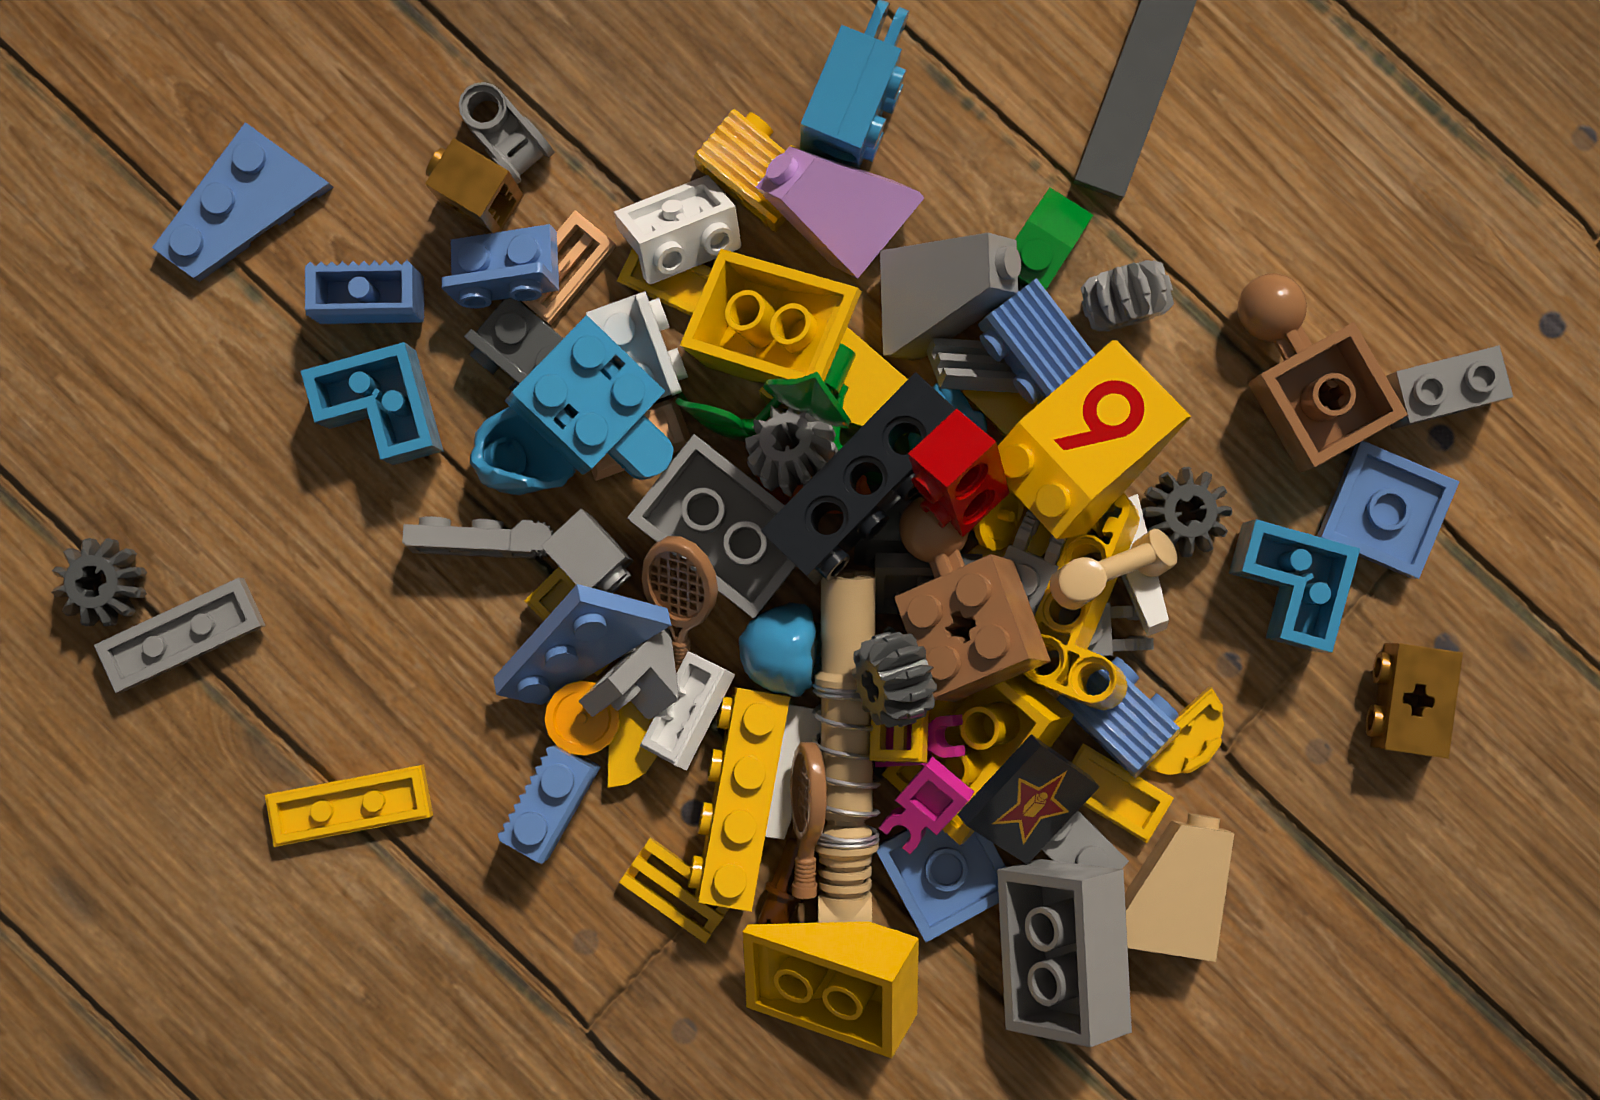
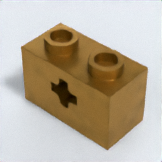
[425,138,523,234]
[1366,643,1463,759]

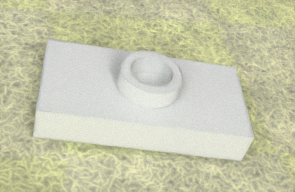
[640,651,735,771]

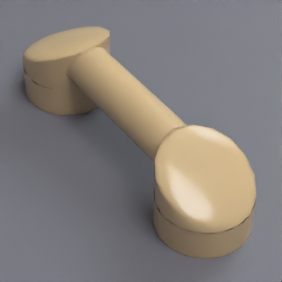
[1050,528,1177,610]

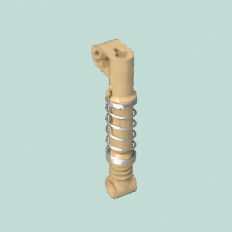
[812,569,881,923]

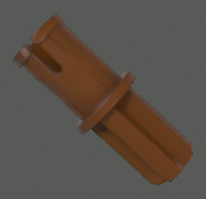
[757,838,816,924]

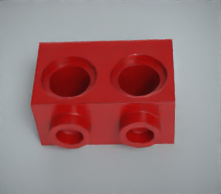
[908,408,1010,537]

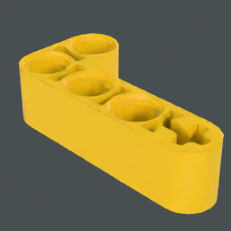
[1024,493,1140,710]

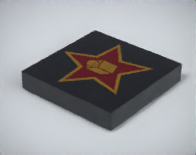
[957,734,1100,864]

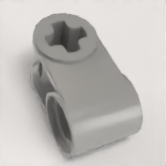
[459,82,555,185]

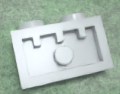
[614,175,741,284]
[586,291,688,399]

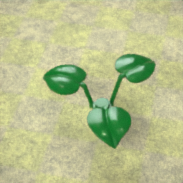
[675,343,883,486]

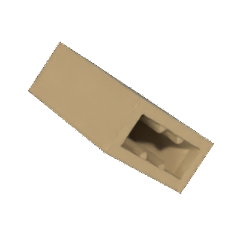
[1125,813,1234,962]

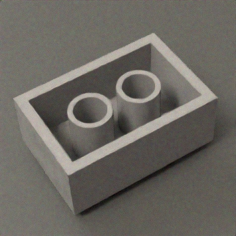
[627,434,797,619]
[997,859,1132,1047]

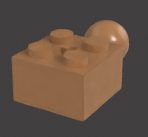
[1238,274,1408,473]
[894,496,1051,702]

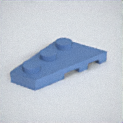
[152,122,334,282]
[494,584,671,705]

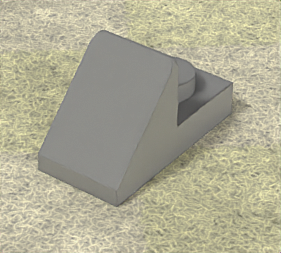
[579,628,679,719]

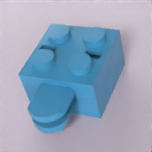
[800,0,909,169]
[505,315,674,480]

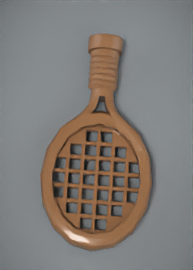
[641,536,718,673]
[790,742,827,899]

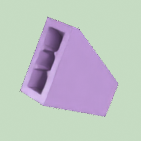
[756,146,924,279]

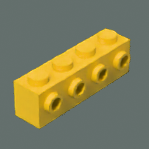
[688,687,790,912]

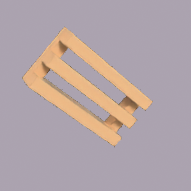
[522,210,617,326]

